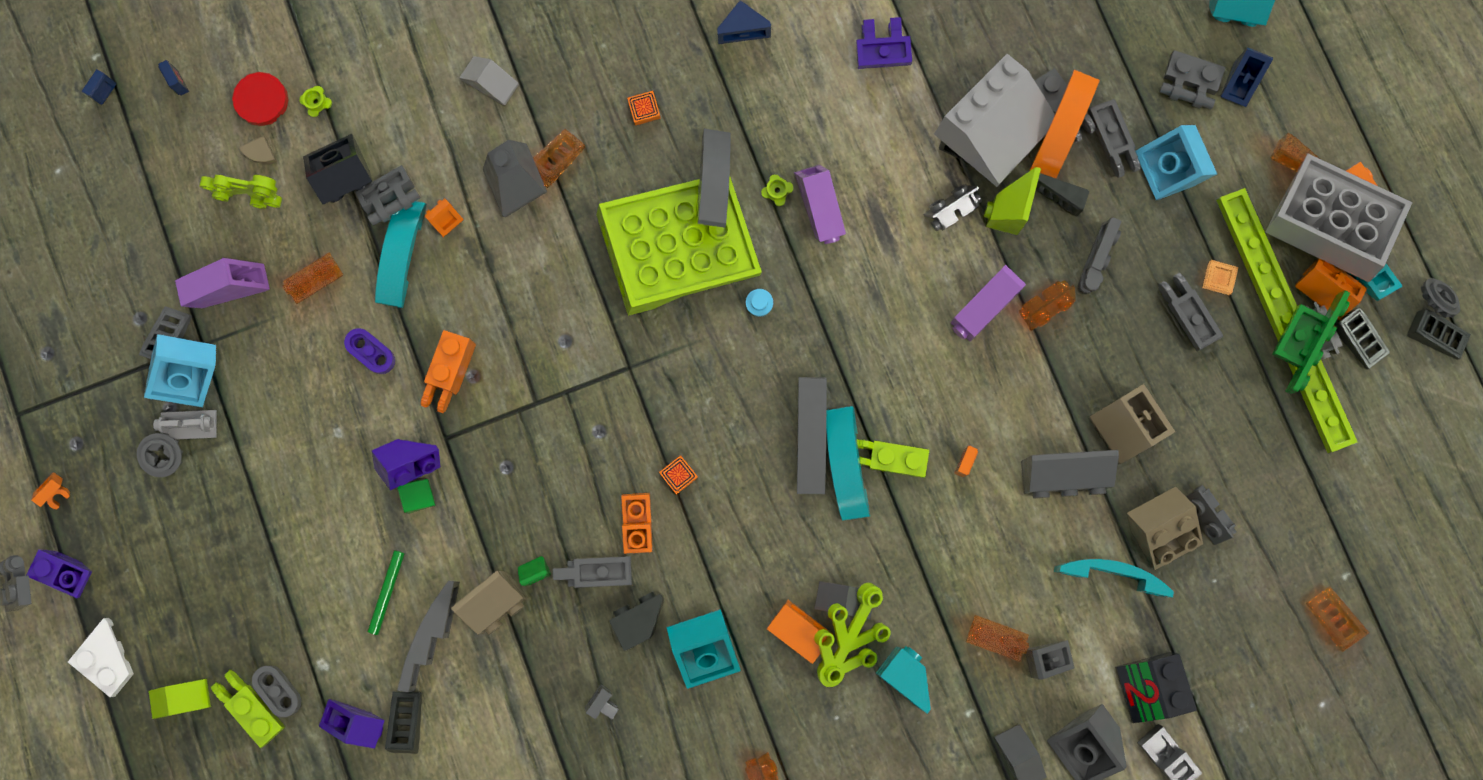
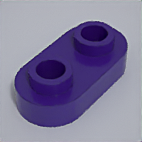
[344,328,395,374]

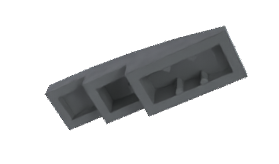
[698,128,731,228]
[797,377,827,494]
[397,580,460,692]

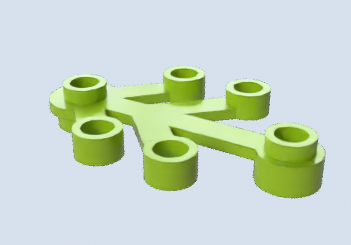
[199,175,282,209]
[814,583,891,687]

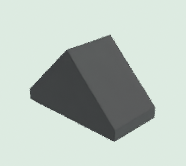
[815,581,874,619]
[1024,640,1075,680]
[994,724,1047,780]

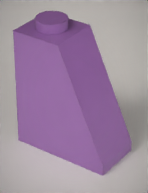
[794,165,846,244]
[175,258,270,308]
[951,265,1026,342]

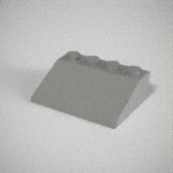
[934,54,1055,187]
[1265,154,1412,282]

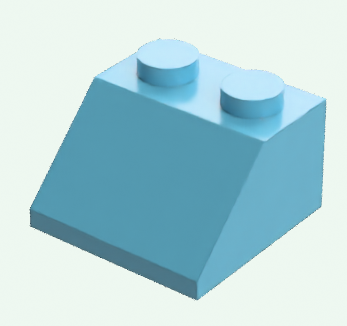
[1135,125,1217,200]
[144,334,216,407]

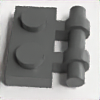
[1159,50,1226,110]
[355,165,421,226]
[0,555,32,612]

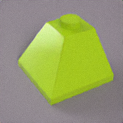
[984,167,1041,235]

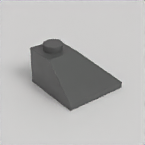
[483,140,547,217]
[1047,704,1127,780]

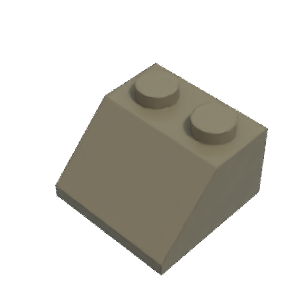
[451,571,527,635]

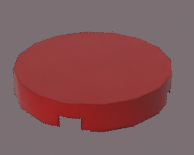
[232,72,289,126]

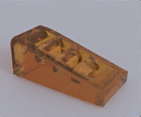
[533,129,585,188]
[1270,133,1320,172]
[1306,587,1370,652]

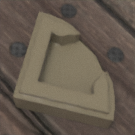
[239,136,277,164]

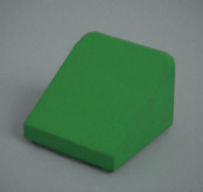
[397,479,436,514]
[518,556,551,586]

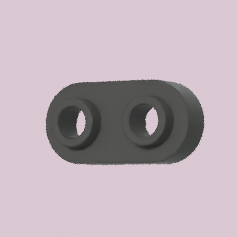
[252,665,301,717]

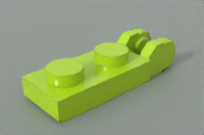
[857,439,929,478]
[211,670,285,748]

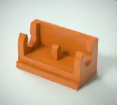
[1295,258,1367,320]
[767,600,833,664]

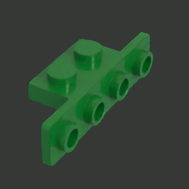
[1272,290,1350,395]

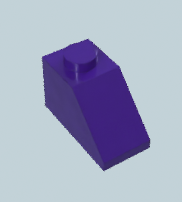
[319,699,385,749]

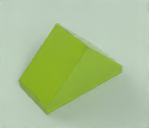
[149,679,211,719]

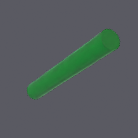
[367,550,405,635]

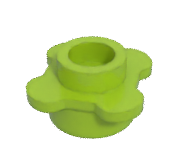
[299,86,332,117]
[761,175,793,206]

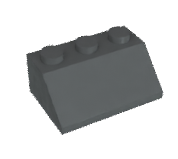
[1021,450,1119,499]

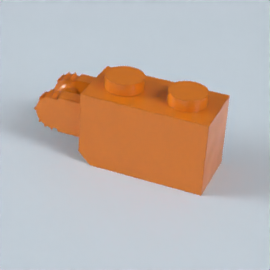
[421,330,476,413]

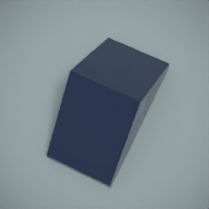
[717,0,771,44]
[1221,47,1273,107]

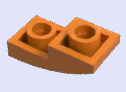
[621,493,652,554]

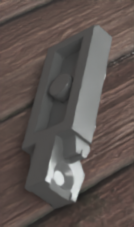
[553,556,632,588]

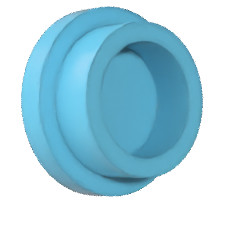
[746,289,773,317]

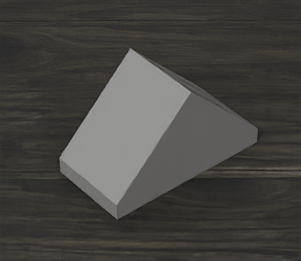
[459,56,519,106]

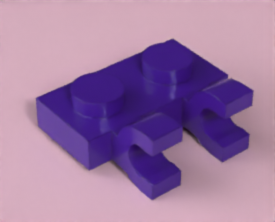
[856,17,912,69]

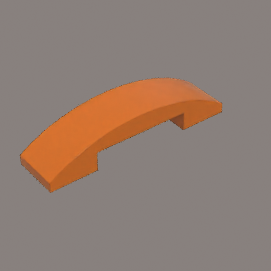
[1029,70,1100,178]

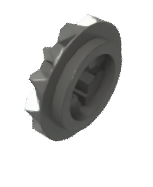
[1421,278,1460,318]
[137,433,184,477]

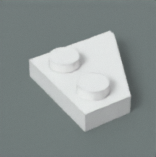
[68,618,134,697]

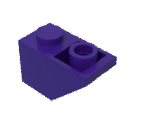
[371,439,441,490]
[26,550,92,598]

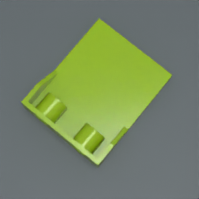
[596,177,762,316]

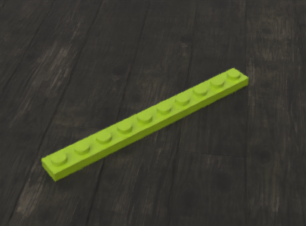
[1216,188,1358,453]

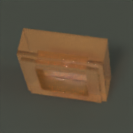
[1202,260,1238,295]

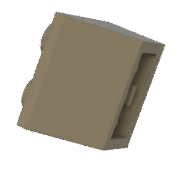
[1088,384,1175,464]
[1127,487,1203,570]

